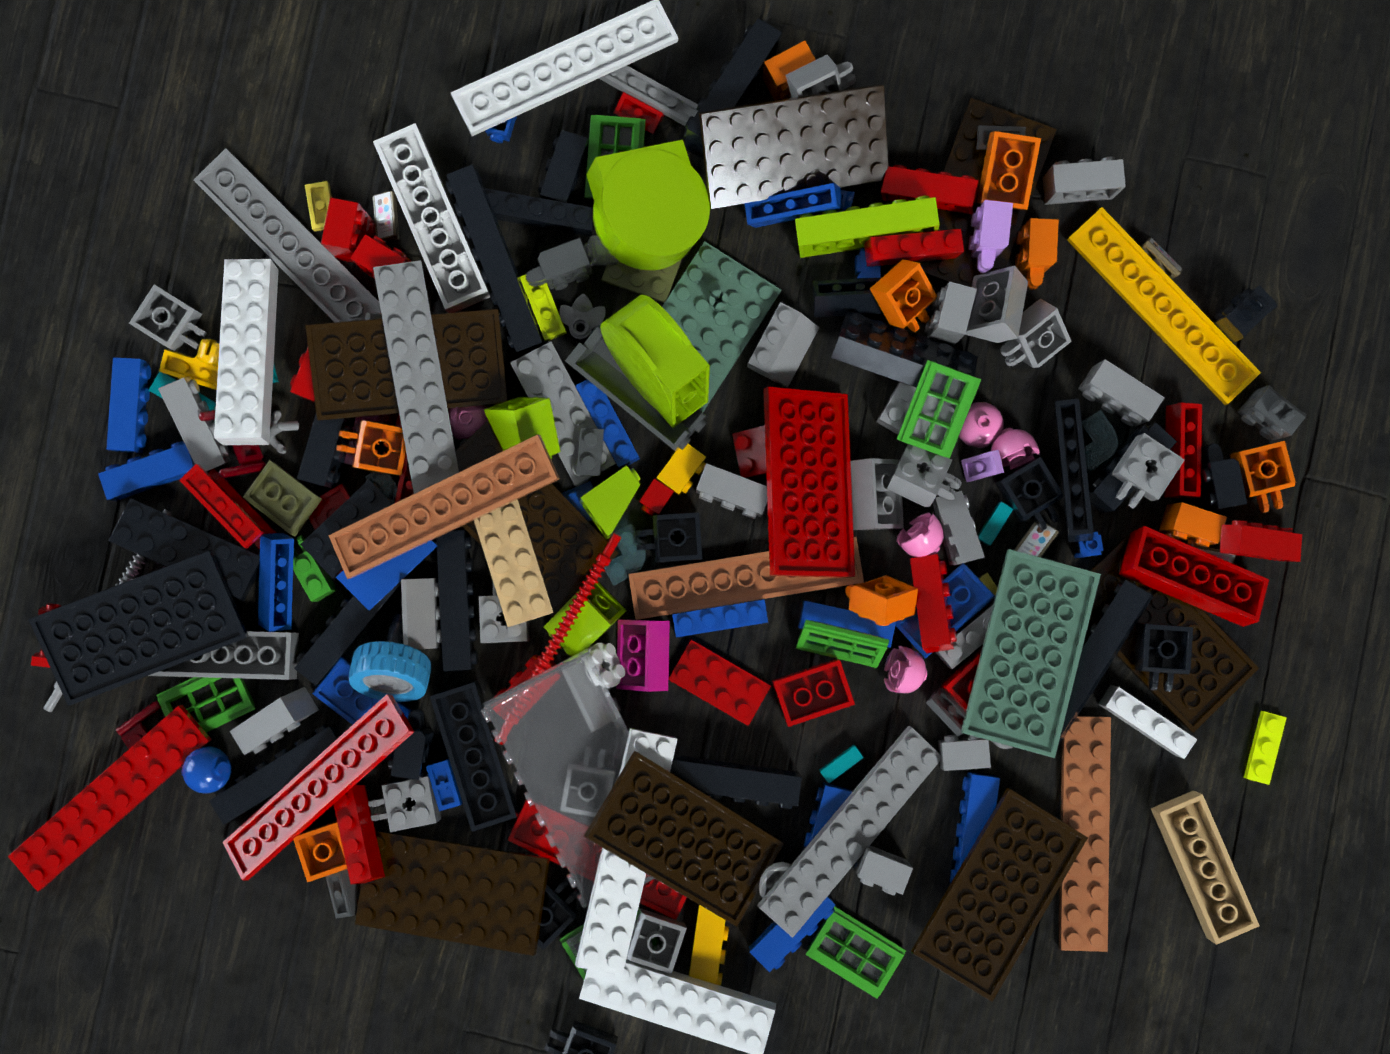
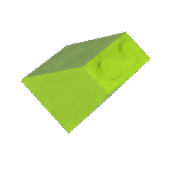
[484,397,561,459]
[580,465,641,540]
[544,583,627,660]

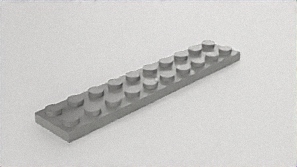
[194,148,381,322]
[373,260,459,494]
[757,726,941,938]

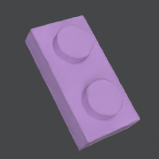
[961,450,1004,482]

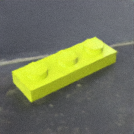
[520,275,567,342]
[1243,711,1287,785]

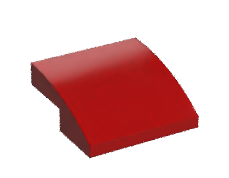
[614,92,664,134]

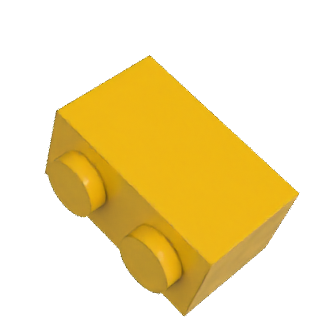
[657,444,706,495]

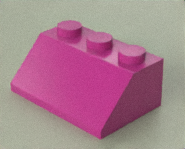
[616,620,670,692]

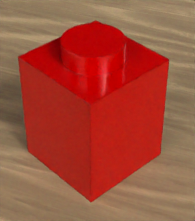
[639,478,674,516]

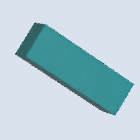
[977,502,1013,546]
[819,744,864,783]

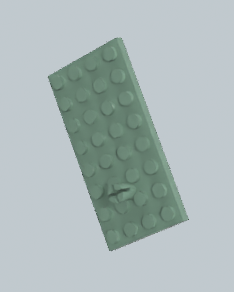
[662,241,781,412]
[961,549,1101,758]

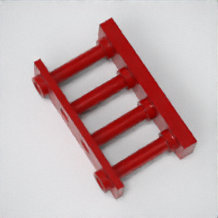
[179,464,277,549]

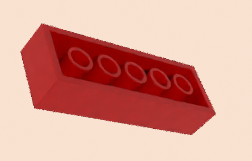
[1119,526,1269,627]

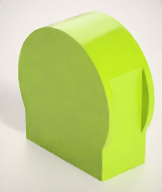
[586,140,710,270]
[600,295,710,428]

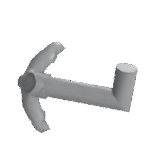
[270,410,299,454]

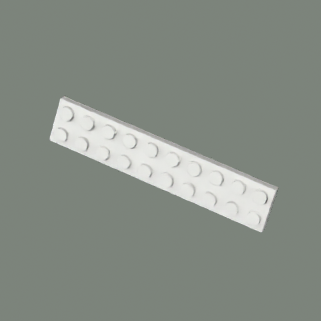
[451,0,678,136]
[575,728,677,974]

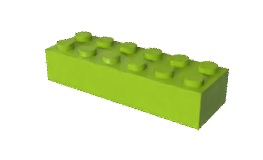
[795,196,940,258]

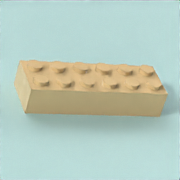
[474,499,553,627]
[1151,791,1260,945]

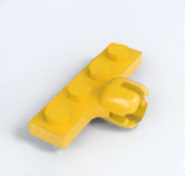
[159,339,220,390]

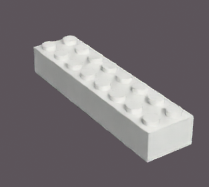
[373,123,490,313]
[214,259,278,445]
[579,959,776,1054]

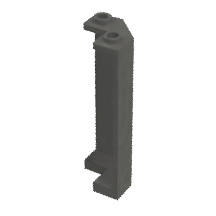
[565,326,707,451]

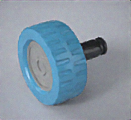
[349,614,431,702]

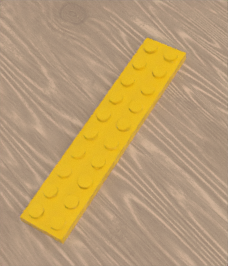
[1067,207,1261,405]

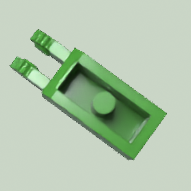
[293,535,338,602]

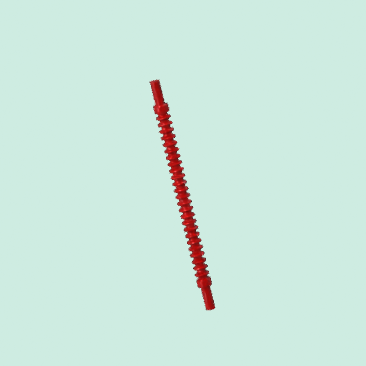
[494,533,621,745]

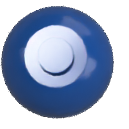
[181,746,231,794]

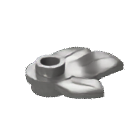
[560,294,605,339]

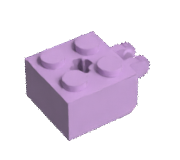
[968,200,1013,273]

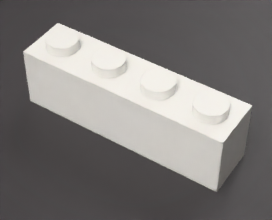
[1099,685,1197,759]

